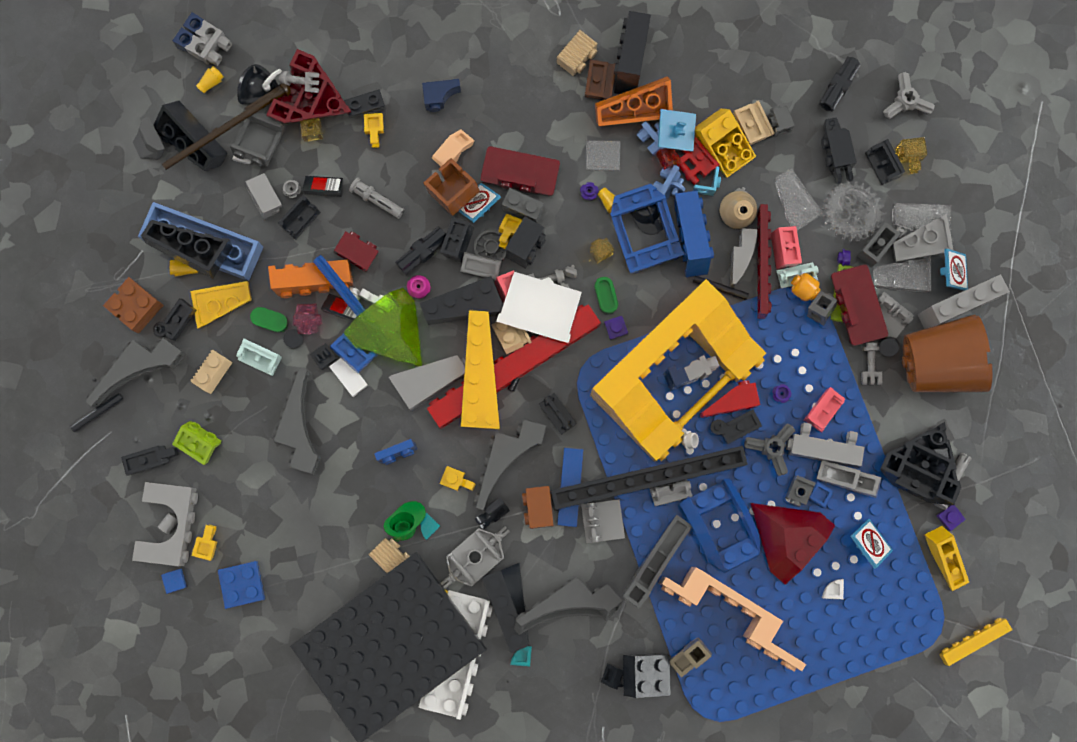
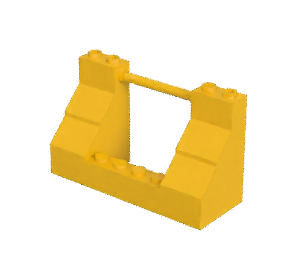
[590,279,766,462]

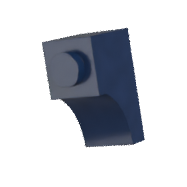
[422,79,461,112]

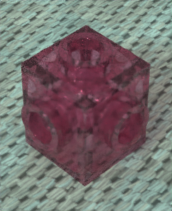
[293,304,322,334]

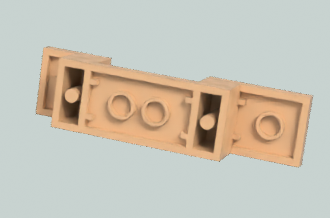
[659,567,806,672]

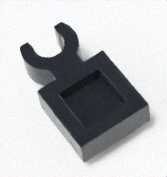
[475,498,510,529]

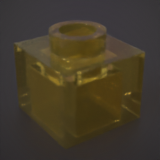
[300,118,323,141]
[590,237,614,264]

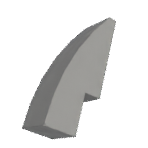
[730,228,757,288]
[817,460,881,498]

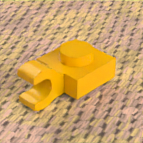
[364,113,384,148]
[499,214,522,249]
[440,466,476,491]
[191,524,218,561]

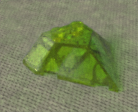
[344,287,422,367]

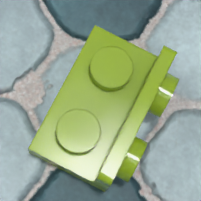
[172,421,222,465]

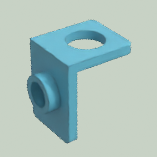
[693,166,721,196]

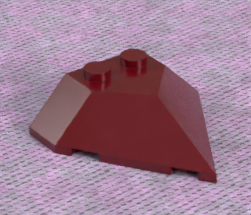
[266,49,352,124]
[750,503,835,585]

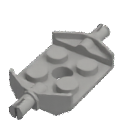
[440,526,510,589]

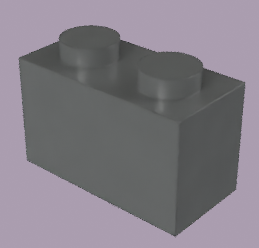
[502,188,544,223]
[857,222,901,268]

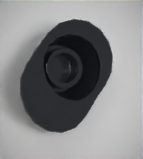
[630,203,663,235]

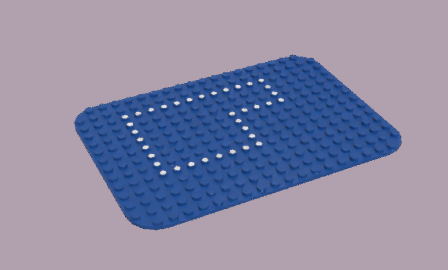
[577,287,945,722]

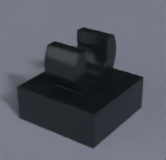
[310,343,338,370]
[601,663,623,690]

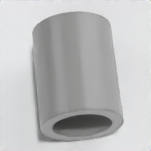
[158,512,178,534]

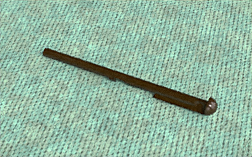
[161,83,291,170]

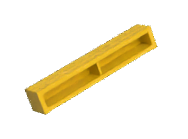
[939,618,1012,666]

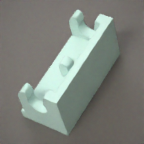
[236,339,282,376]

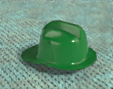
[384,501,426,542]

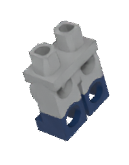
[172,12,232,66]
[663,355,719,392]

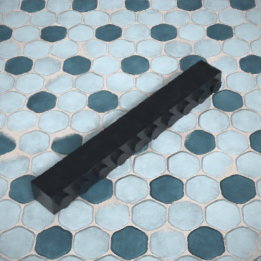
[551,446,748,510]

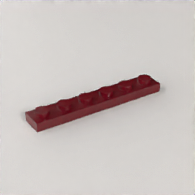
[757,204,772,319]

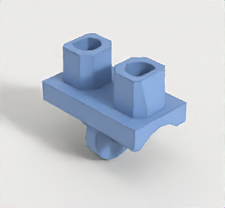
[636,121,669,156]
[653,165,685,201]

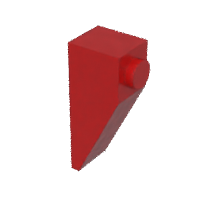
[700,380,760,418]

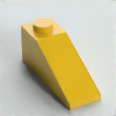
[925,526,969,591]

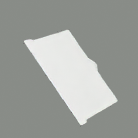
[496,272,582,343]

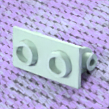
[776,262,819,289]

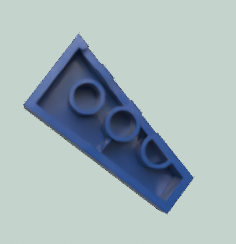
[674,191,714,277]

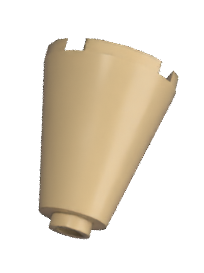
[719,191,757,229]

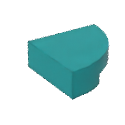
[421,512,440,540]
[510,646,532,666]

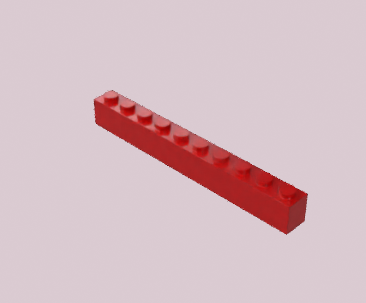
[427,304,601,429]

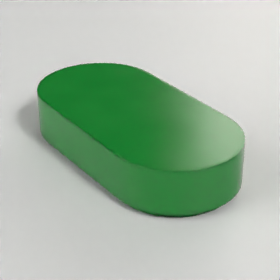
[594,277,618,314]
[250,307,288,333]

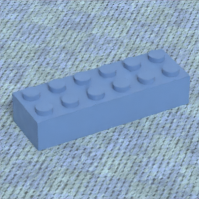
[138,202,263,281]

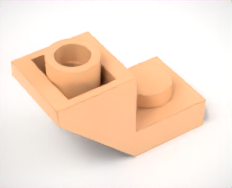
[432,129,475,166]

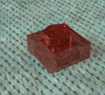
[656,148,681,170]

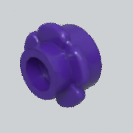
[580,182,599,200]
[837,248,851,266]
[772,384,792,403]

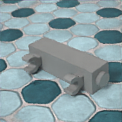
[786,422,864,468]

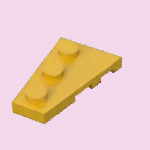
[190,281,252,329]

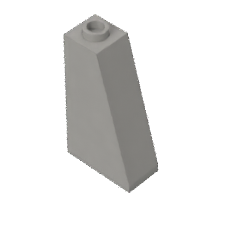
[389,355,465,411]

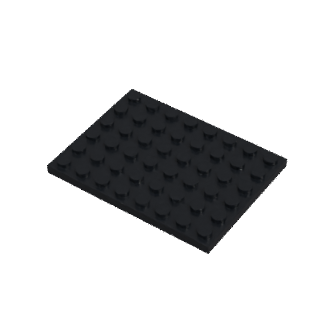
[290,552,487,742]

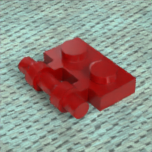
[671,136,720,185]

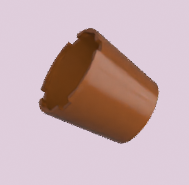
[902,315,992,392]

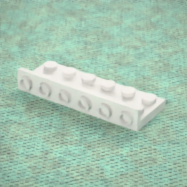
[419,590,493,720]

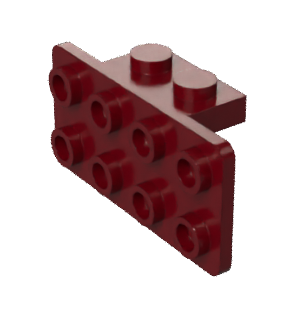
[481,146,560,196]
[831,264,888,346]

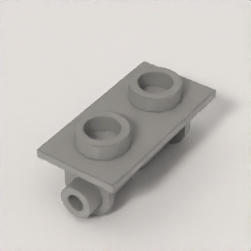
[650,480,693,506]

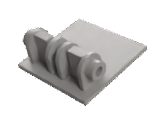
[878,292,914,339]
[581,499,625,543]

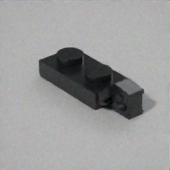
[121,446,179,476]

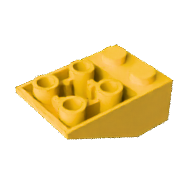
[695,108,756,178]

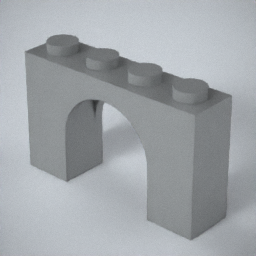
[918,274,1010,329]
[132,482,198,566]

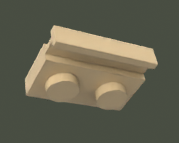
[733,100,774,145]
[491,322,532,355]

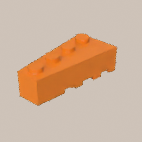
[595,76,673,126]
[268,260,353,298]

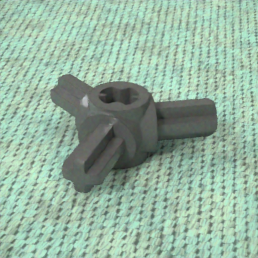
[744,423,795,476]

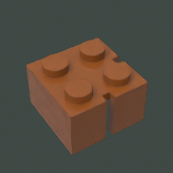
[423,158,480,216]
[103,277,164,334]
[522,486,554,529]

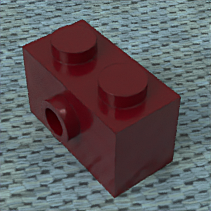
[334,231,379,272]

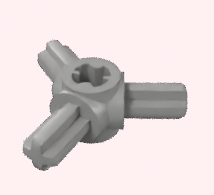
[883,72,935,119]

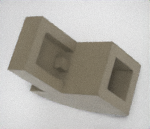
[670,637,712,678]

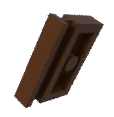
[585,59,615,100]

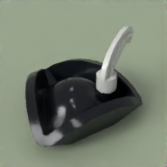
[237,64,282,105]

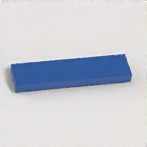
[557,448,583,527]

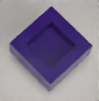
[604,316,628,340]
[936,505,966,531]

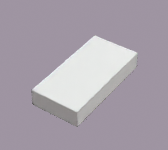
[329,358,368,397]

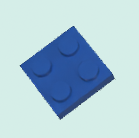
[374,439,418,465]
[218,561,265,609]

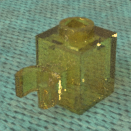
[896,137,928,174]

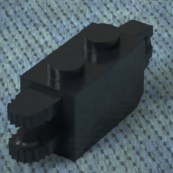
[821,117,857,184]

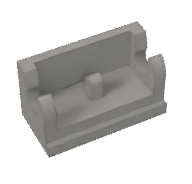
[245,173,282,220]

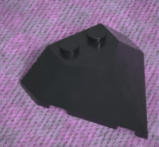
[880,422,961,505]

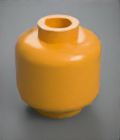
[791,273,820,301]

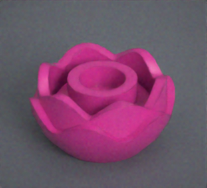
[407,275,431,299]

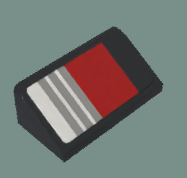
[302,176,343,197]
[321,293,365,324]

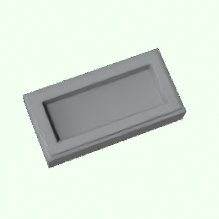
[460,252,502,280]

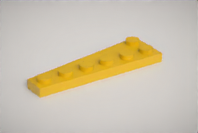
[461,310,500,429]

